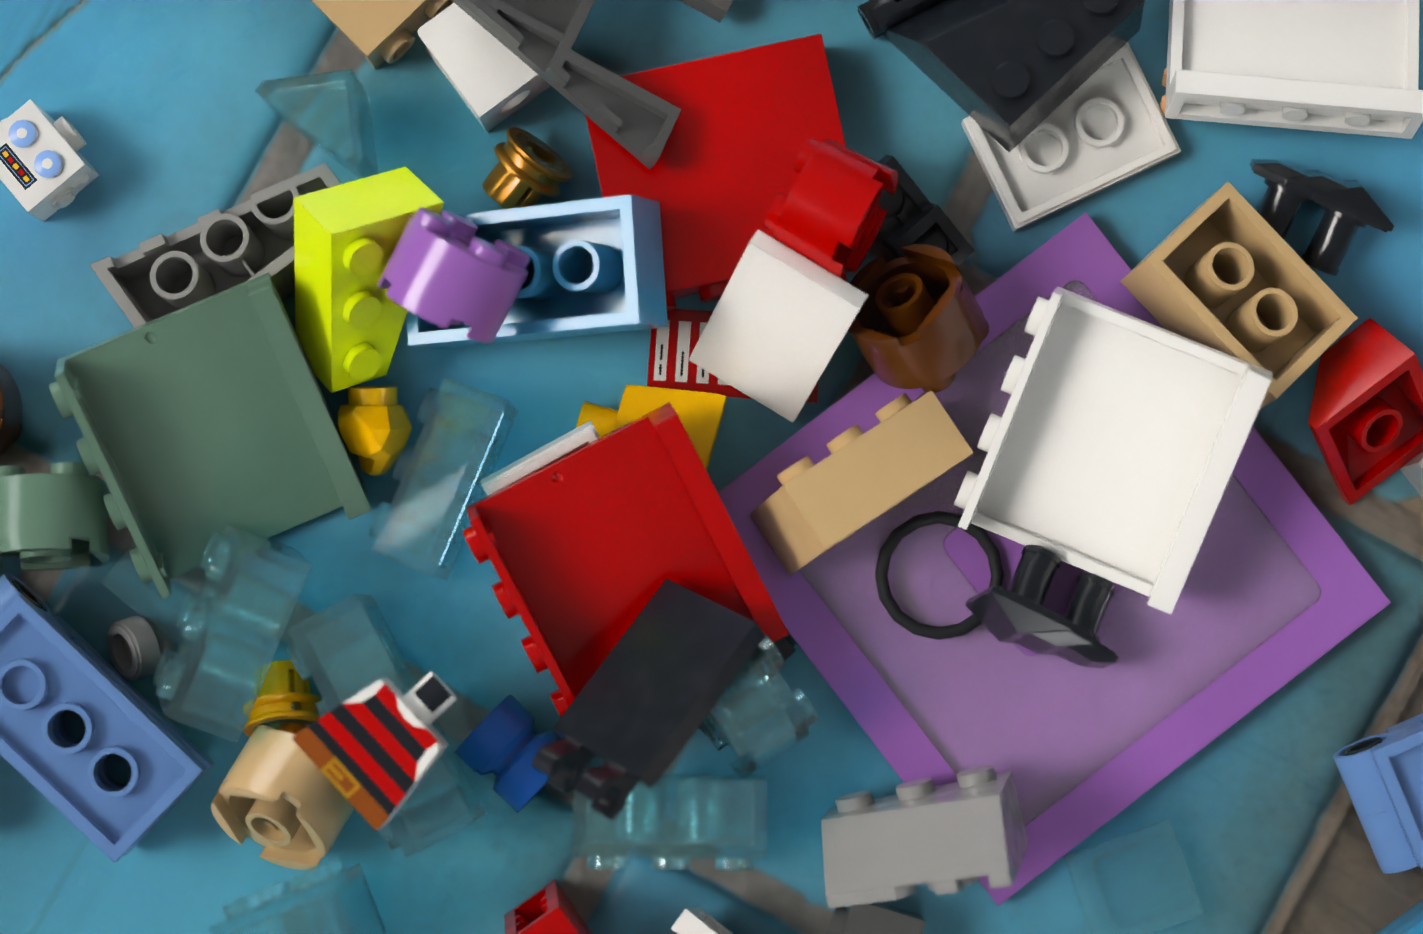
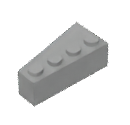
[90,163,343,328]

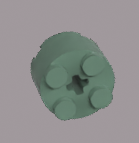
[0,462,110,571]

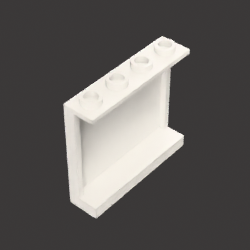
[1165,0,1423,139]
[954,287,1272,615]

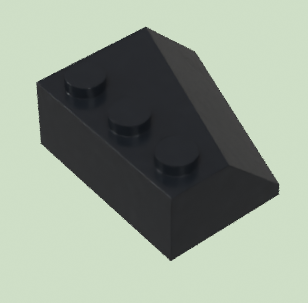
[883,0,1144,152]

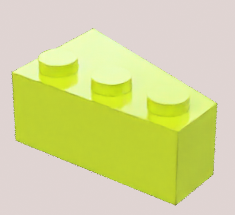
[294,166,444,393]

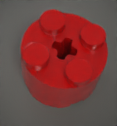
[764,137,898,282]

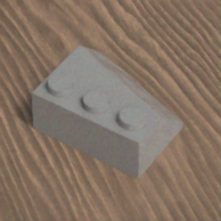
[821,765,1029,908]

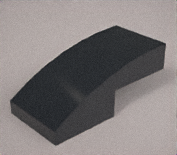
[877,154,975,266]

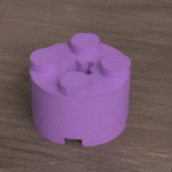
[377,207,531,343]

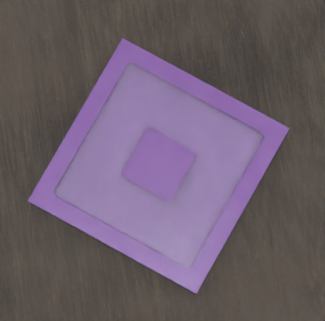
[718,212,1391,906]

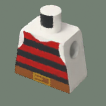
[291,671,457,831]

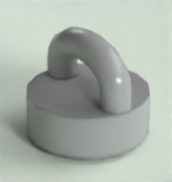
[107,616,175,680]

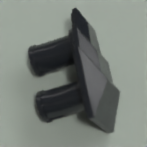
[1249,159,1394,276]
[965,545,1119,669]

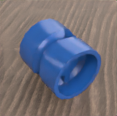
[455,694,559,813]

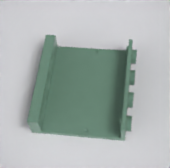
[49,272,372,599]

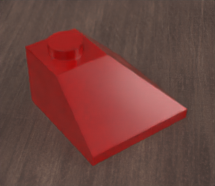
[1308,318,1423,506]

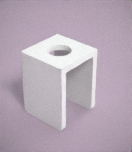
[418,3,550,132]

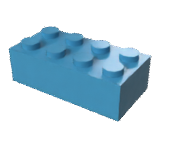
[406,195,668,349]

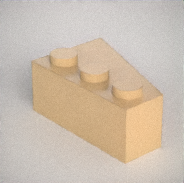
[749,390,974,576]

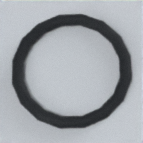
[875,511,1004,640]

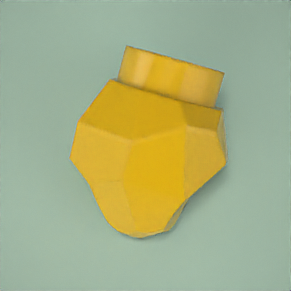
[338,386,412,476]

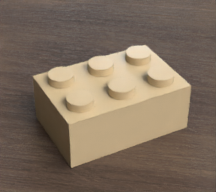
[1120,181,1358,410]

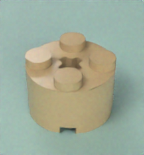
[211,725,355,870]

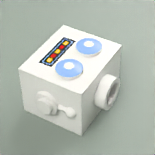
[0,99,99,222]

